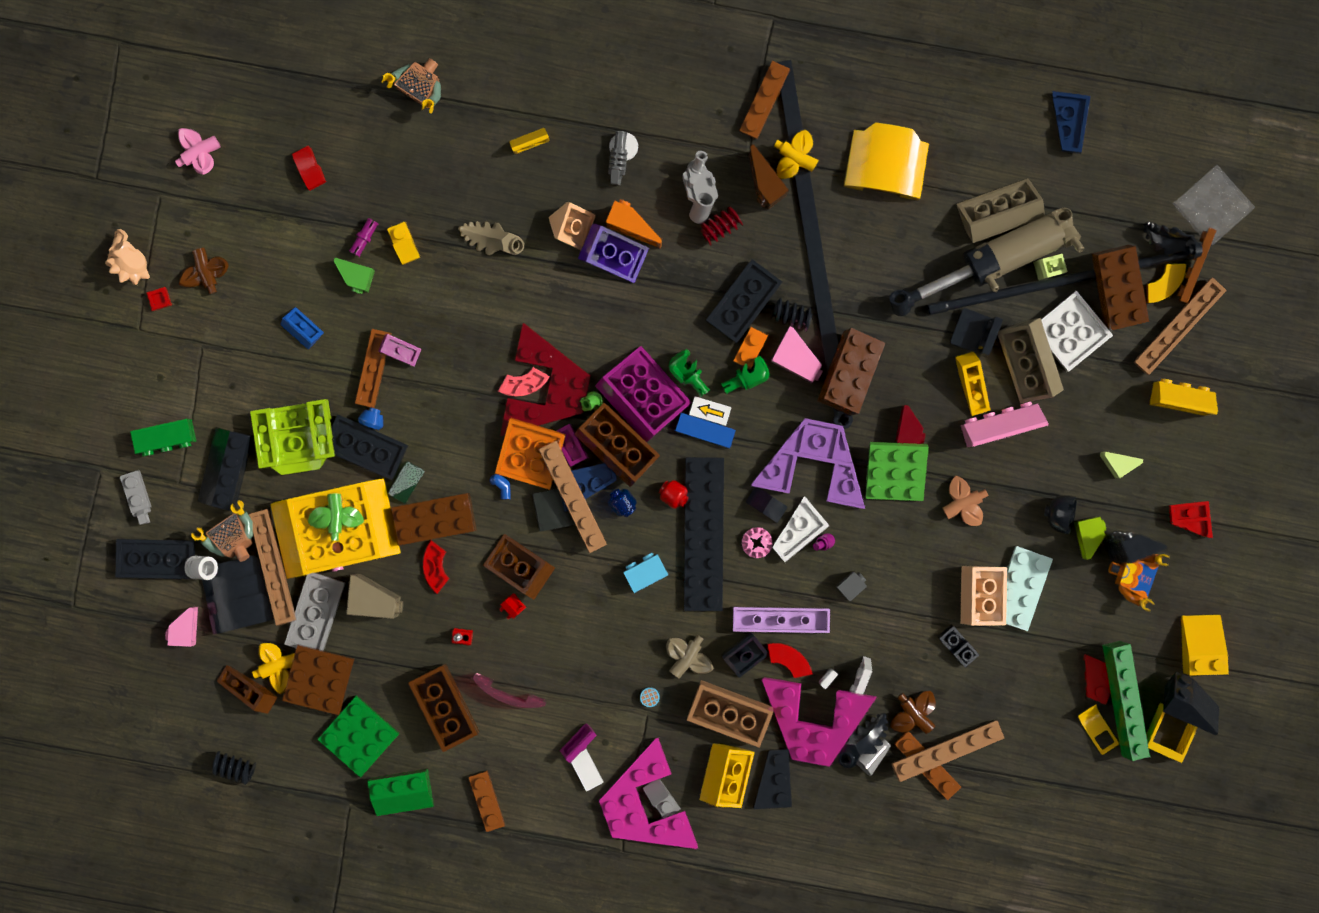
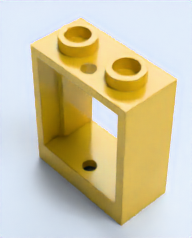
[1146,703,1198,763]

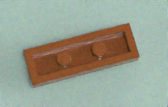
[469,770,505,832]

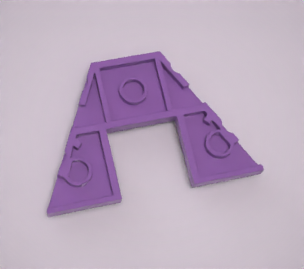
[752,418,865,509]

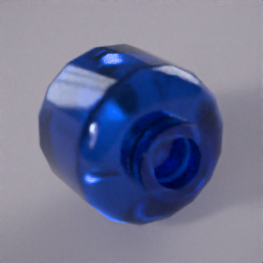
[608,488,637,517]

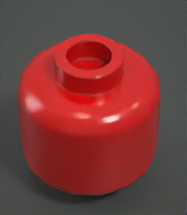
[659,480,688,509]

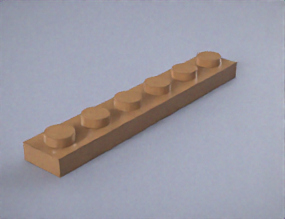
[1133,277,1227,375]
[539,441,607,553]
[249,509,297,626]
[891,720,1004,782]

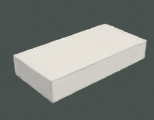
[571,749,603,791]

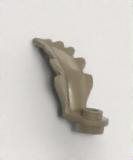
[458,221,524,255]

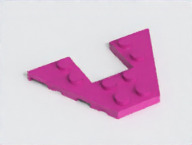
[762,677,876,766]
[599,738,698,849]

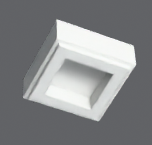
[819,669,838,689]

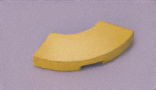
[1146,264,1186,303]

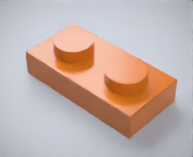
[734,327,768,370]

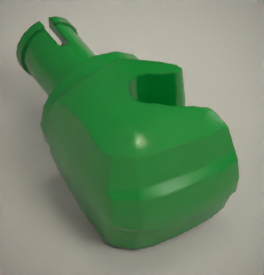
[669,349,710,397]
[721,356,770,394]

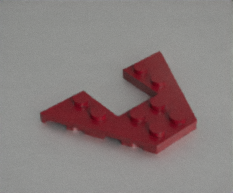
[500,323,590,436]

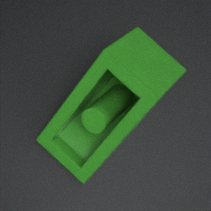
[334,258,375,294]

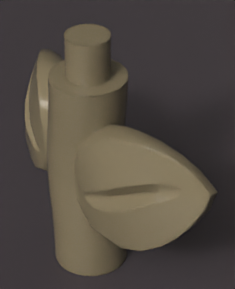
[666,635,714,678]

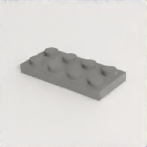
[285,573,346,650]

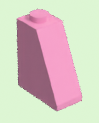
[771,327,822,383]

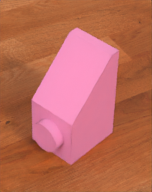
[165,607,198,647]

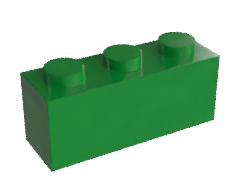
[130,419,197,457]

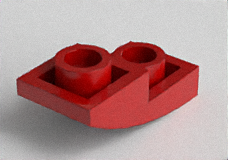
[292,146,326,191]

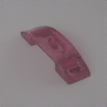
[473,673,547,708]

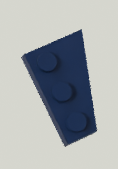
[1052,91,1091,154]
[561,463,617,512]

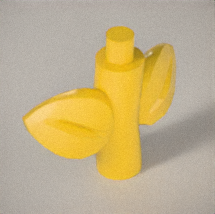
[774,130,819,179]
[252,643,295,694]

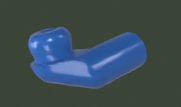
[490,474,511,499]

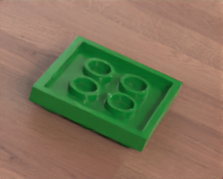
[317,696,400,778]

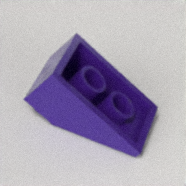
[578,223,649,283]

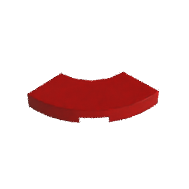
[423,540,450,594]
[767,643,812,678]

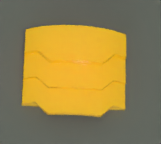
[844,123,929,200]

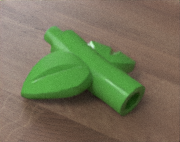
[308,494,364,541]

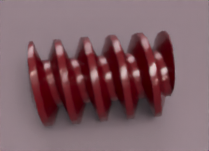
[701,207,743,246]

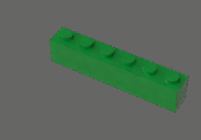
[1103,641,1150,761]

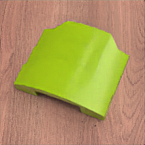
[250,399,335,475]

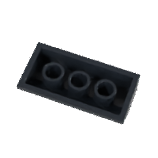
[198,427,254,511]
[1103,530,1167,564]

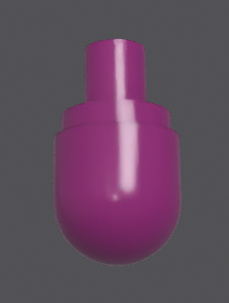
[813,533,835,551]

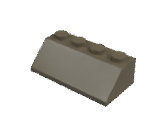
[957,179,1045,243]
[998,318,1064,403]

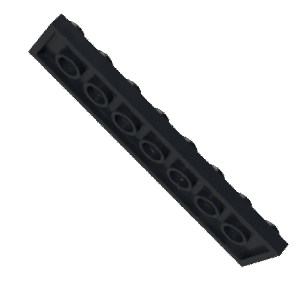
[684,457,724,611]

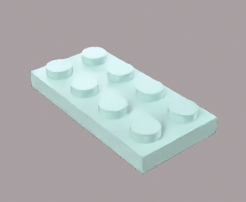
[1006,546,1053,631]

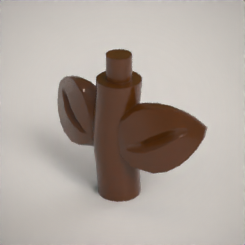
[179,248,229,295]
[890,691,936,734]

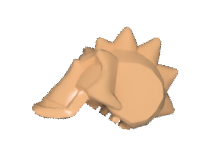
[105,229,150,285]

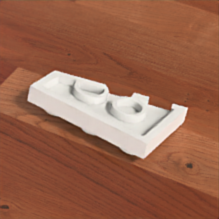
[773,496,829,562]

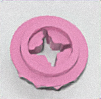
[742,527,773,558]

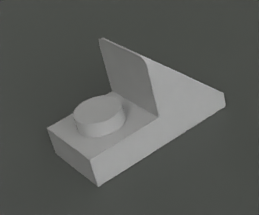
[643,779,681,818]

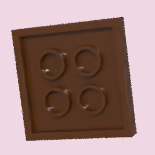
[283,644,355,715]

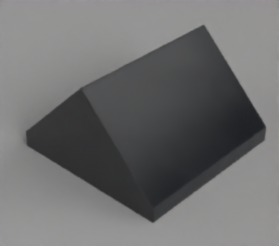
[721,632,769,678]

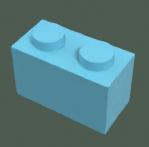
[623,553,668,593]

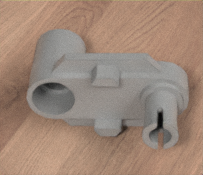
[682,151,718,224]

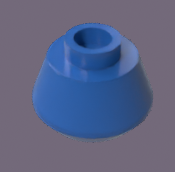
[358,407,383,430]

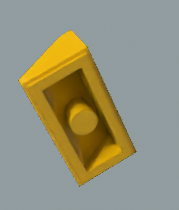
[510,128,550,154]

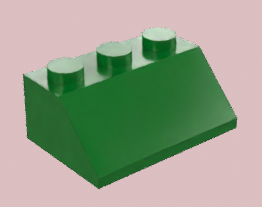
[368,768,434,816]

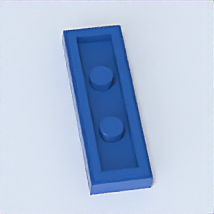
[675,413,736,448]

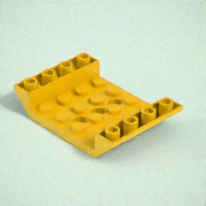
[270,478,401,579]

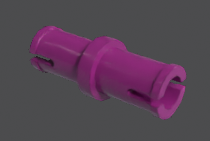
[349,218,379,257]

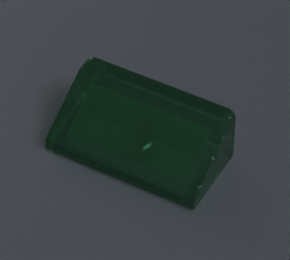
[388,461,425,504]

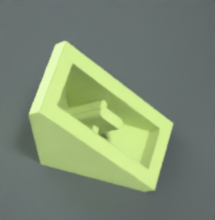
[1033,254,1068,280]
[1100,452,1143,478]

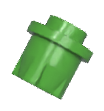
[580,391,603,411]

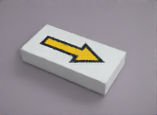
[689,397,731,426]

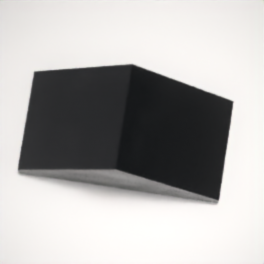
[746,487,788,523]

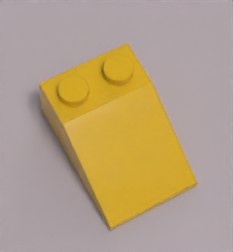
[1181,615,1228,675]

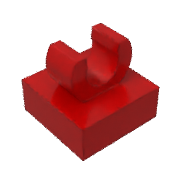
[500,593,526,619]

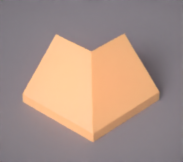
[548,202,596,250]

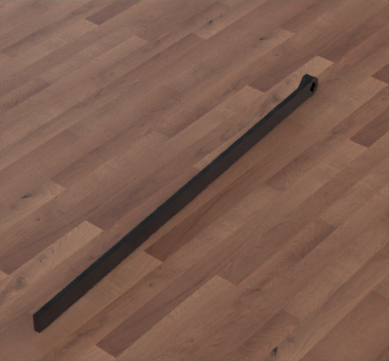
[776,60,853,429]

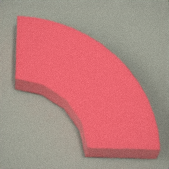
[498,367,550,396]

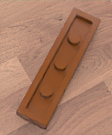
[740,61,790,139]
[1177,227,1217,303]
[355,329,392,408]
[894,731,961,800]

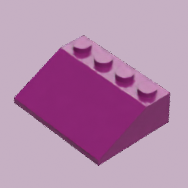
[595,346,692,442]

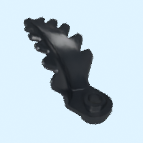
[1144,221,1203,260]
[838,713,888,768]

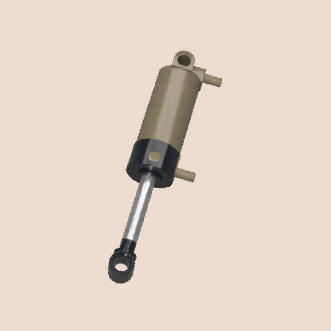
[889,208,1084,316]

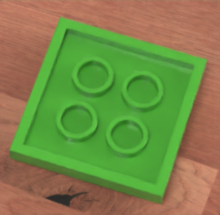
[865,442,928,501]

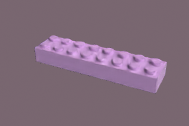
[733,607,830,633]

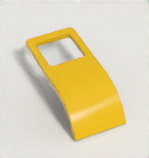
[1078,705,1119,755]

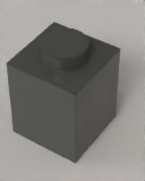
[835,571,867,601]

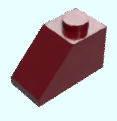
[895,405,925,444]

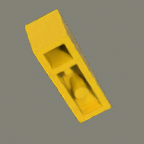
[955,351,990,416]

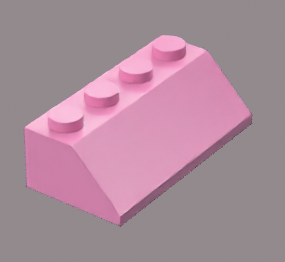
[961,402,1048,447]

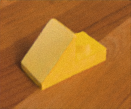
[387,222,420,265]

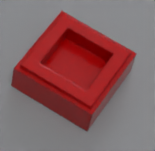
[147,287,172,311]

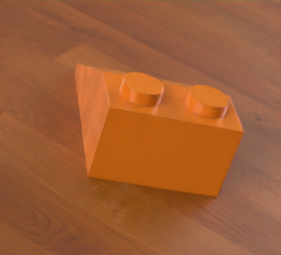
[606,200,662,248]

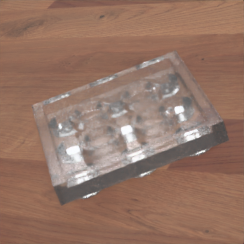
[1173,165,1255,246]

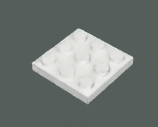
[1041,291,1113,372]

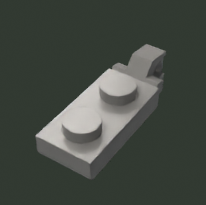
[120,470,151,525]

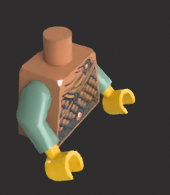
[381,58,441,114]
[191,501,253,562]

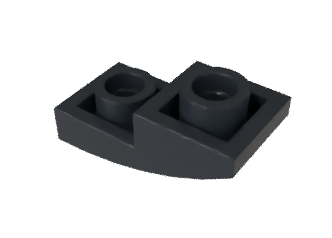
[937,624,979,668]

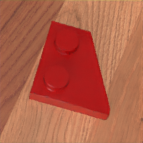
[1168,501,1213,538]
[1084,654,1111,705]

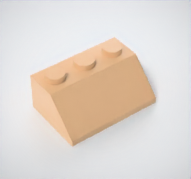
[961,566,1007,625]

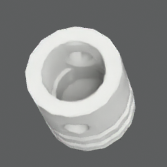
[185,556,218,580]

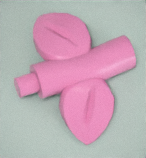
[175,128,221,175]

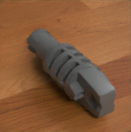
[608,131,628,185]

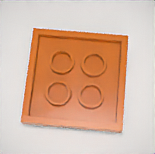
[495,418,566,490]

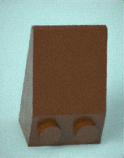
[748,144,789,210]
[483,534,555,600]

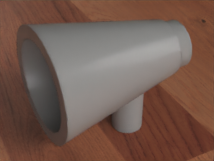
[857,738,891,776]

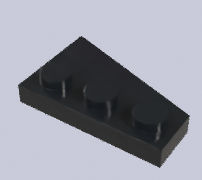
[753,748,792,809]

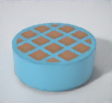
[640,687,659,707]

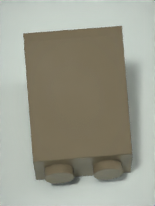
[347,574,403,618]

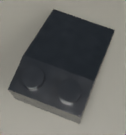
[1163,671,1219,735]

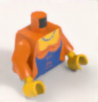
[1108,554,1170,612]

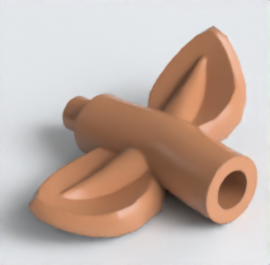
[942,476,988,526]

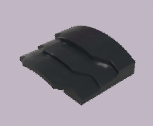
[202,555,274,634]

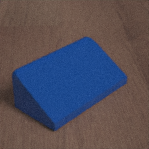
[281,307,324,349]

